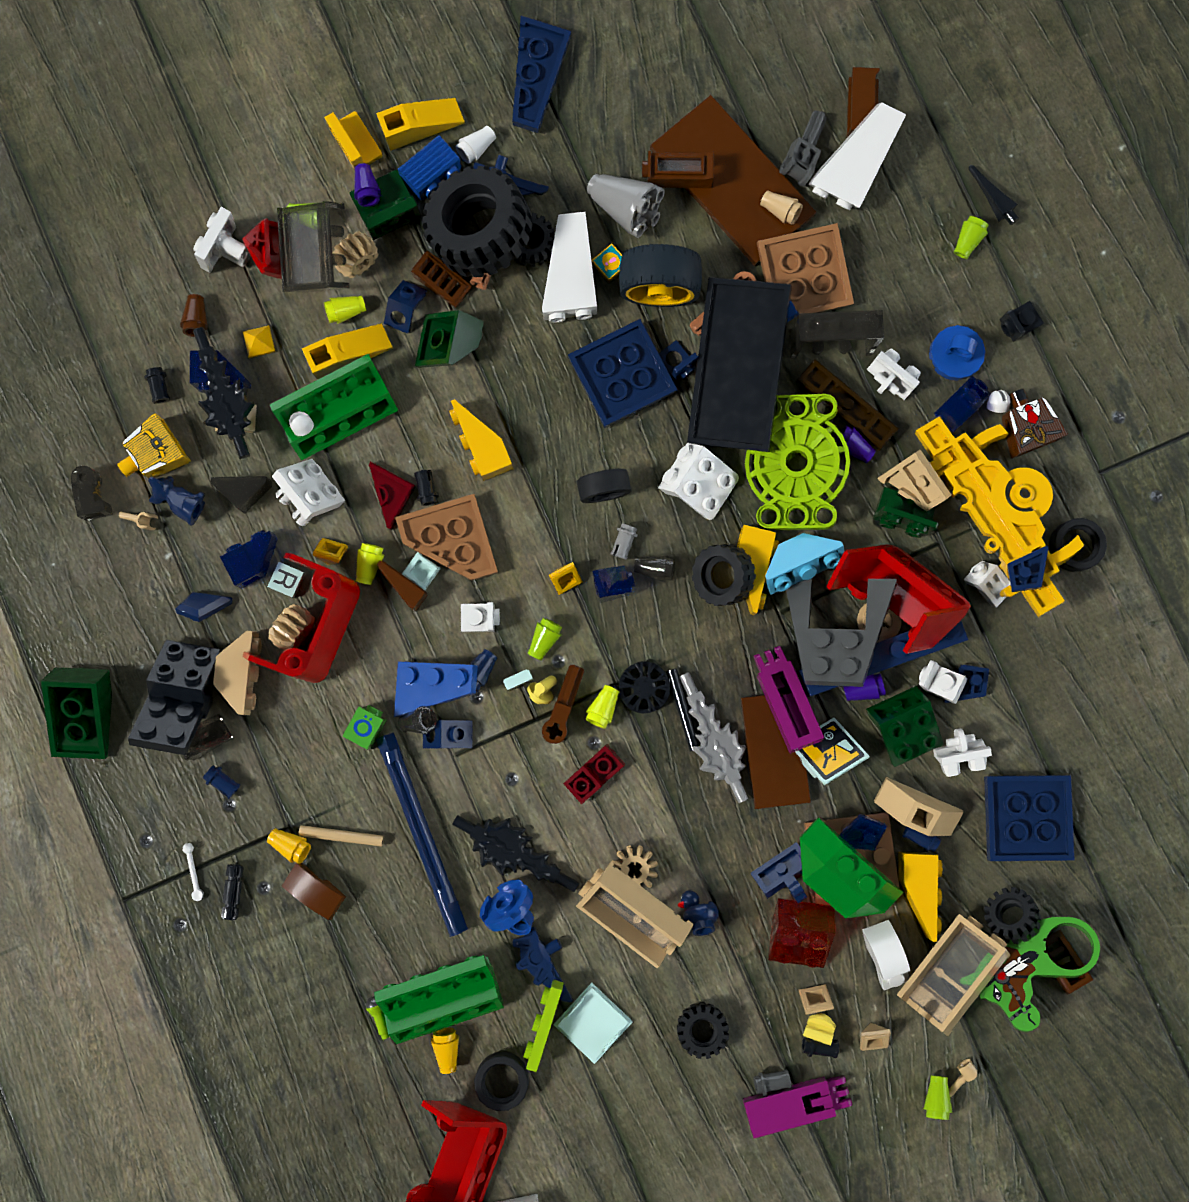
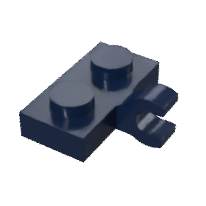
[750,842,807,903]

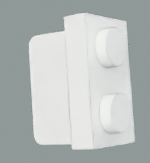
[658,443,739,520]

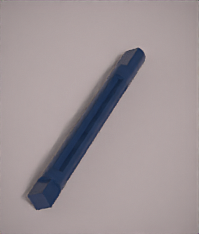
[376,732,468,937]

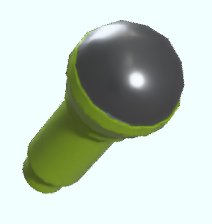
[366,996,390,1040]

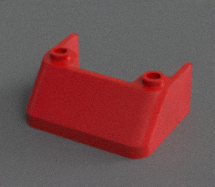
[826,544,971,654]
[243,553,360,683]
[406,1100,507,1202]

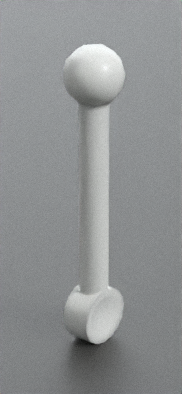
[182,843,204,901]

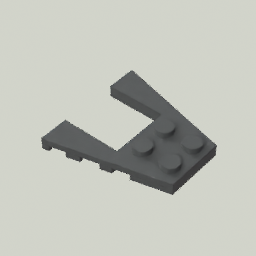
[786,578,897,687]

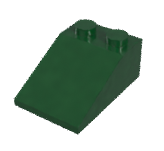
[41,667,112,759]

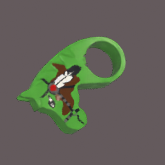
[960,917,1100,1032]

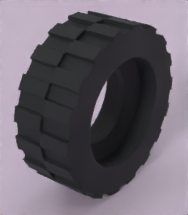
[692,544,756,606]

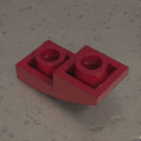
[563,744,625,804]

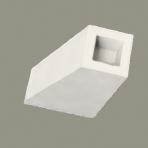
[808,102,906,210]
[542,212,597,323]

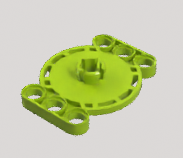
[745,394,850,530]

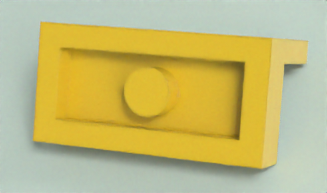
[324,111,383,169]

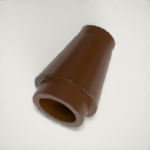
[180,294,208,337]

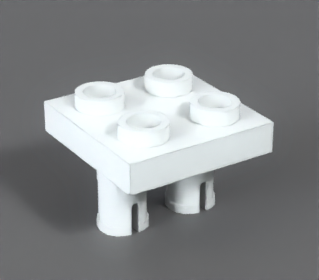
[193,207,250,273]
[272,459,345,526]

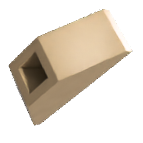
[213,631,262,715]
[874,777,964,836]

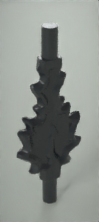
[193,327,255,459]
[452,815,579,892]

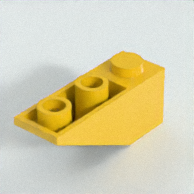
[376,98,465,151]
[302,323,393,379]
[449,399,513,481]
[737,525,779,615]
[898,852,943,942]

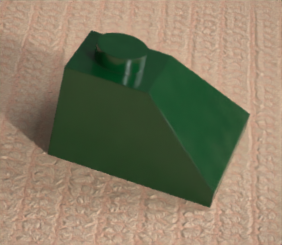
[415,310,484,368]

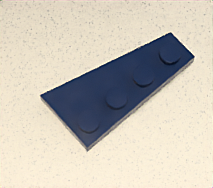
[512,16,571,133]

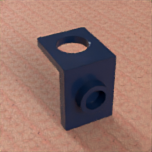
[384,280,427,334]
[659,340,698,382]
[423,720,473,748]

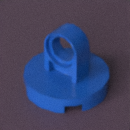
[929,325,985,381]
[480,879,534,935]

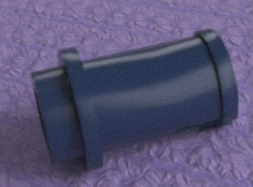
[203,765,240,799]
[902,826,941,853]

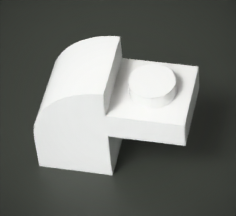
[862,920,910,990]

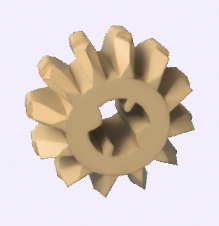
[331,231,379,278]
[268,604,315,650]
[611,845,658,888]

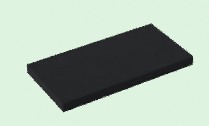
[687,277,792,453]

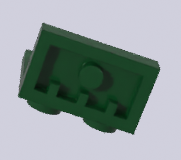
[350,170,421,240]
[873,487,939,538]
[866,686,943,767]

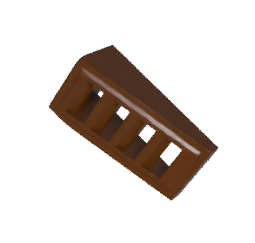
[411,250,472,308]
[377,560,428,612]
[1044,930,1094,995]

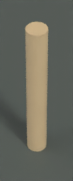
[299,825,384,847]

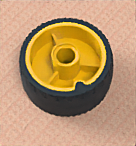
[619,244,702,307]

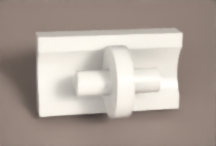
[867,349,921,400]
[933,728,992,777]

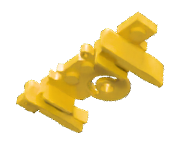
[915,416,1084,617]

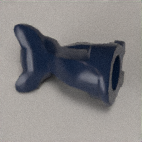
[148,476,205,526]

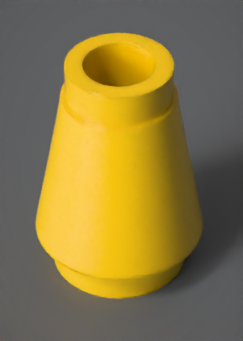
[267,828,311,864]
[431,1027,459,1074]

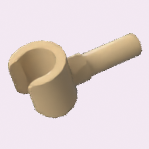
[119,511,158,530]
[949,1058,977,1097]

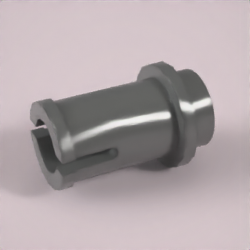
[753,1069,791,1096]

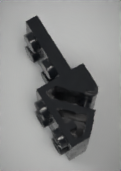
[128,640,221,756]

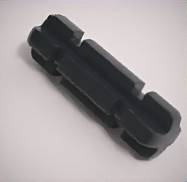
[221,864,244,920]

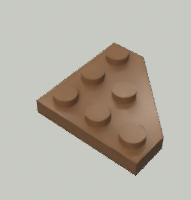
[395,494,498,581]

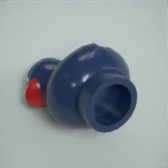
[678,890,719,936]

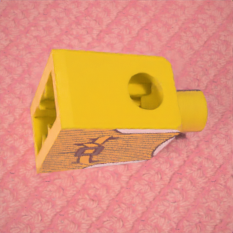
[117,413,191,478]

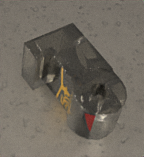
[71,465,113,521]

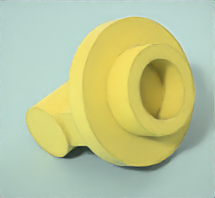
[527,675,557,704]
[803,1013,836,1046]

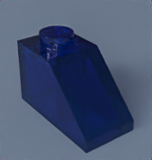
[592,565,635,603]

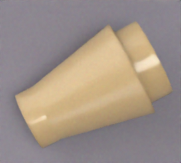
[760,190,803,225]

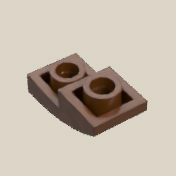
[282,863,346,920]

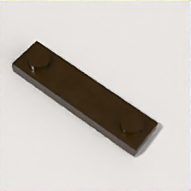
[796,359,899,451]

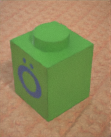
[343,704,387,750]

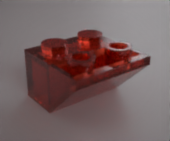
[768,898,835,968]

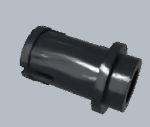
[144,367,170,404]
[414,470,439,506]
[802,1036,839,1058]

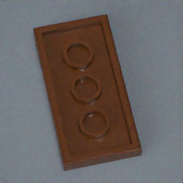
[740,692,811,809]

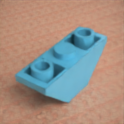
[765,533,844,595]

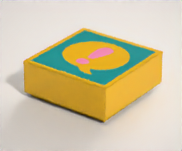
[592,243,622,283]

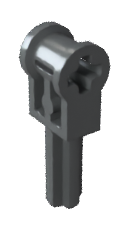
[779,110,827,187]

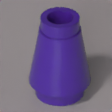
[354,163,381,207]
[835,426,876,463]
[843,673,886,701]

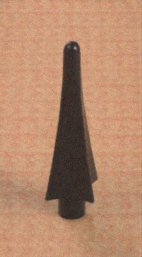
[968,165,1019,225]

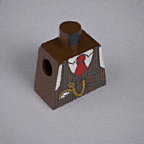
[1002,389,1068,459]

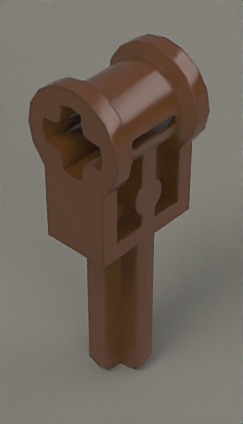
[542,665,584,744]

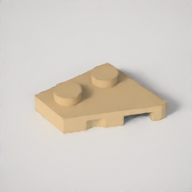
[878,450,952,511]

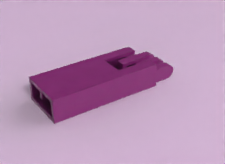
[754,646,824,753]
[742,1075,853,1138]

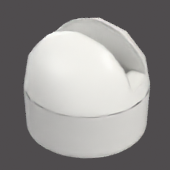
[987,390,1010,413]
[289,411,314,436]

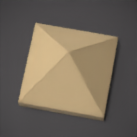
[799,984,834,1015]
[860,1023,891,1051]

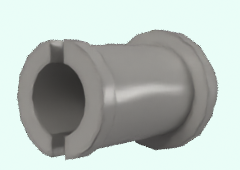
[611,523,638,560]

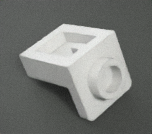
[964,561,1010,607]
[461,602,500,632]
[919,660,968,704]

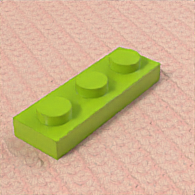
[523,979,564,1072]

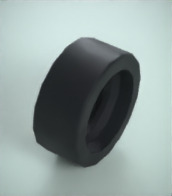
[576,468,632,503]
[1048,518,1107,572]
[474,1051,529,1111]

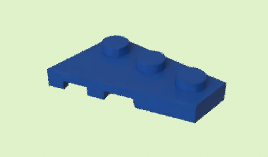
[394,662,478,717]

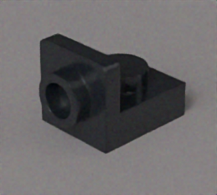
[999,301,1044,342]

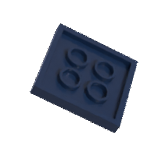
[568,319,677,429]
[984,775,1075,861]

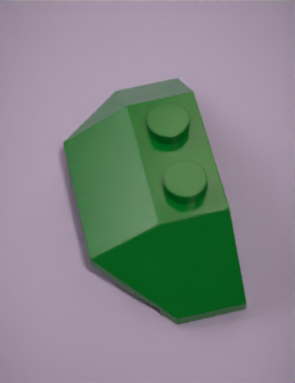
[799,817,903,919]

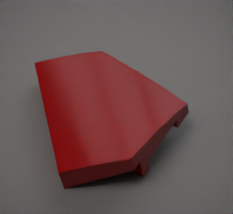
[242,218,290,279]

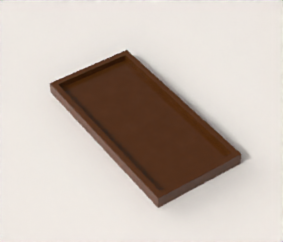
[650,95,817,266]

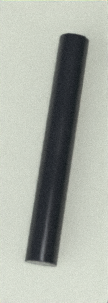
[666,669,700,751]

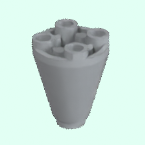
[587,174,665,238]

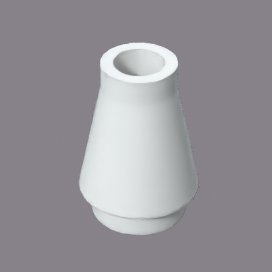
[456,126,496,164]

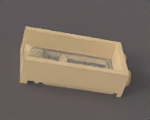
[576,862,694,968]
[897,914,1010,1036]

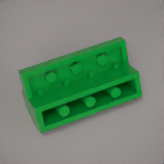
[270,354,398,461]
[374,955,504,1045]

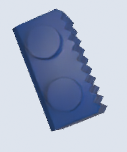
[398,135,462,201]

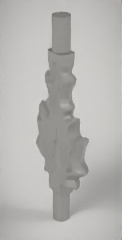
[679,672,749,803]

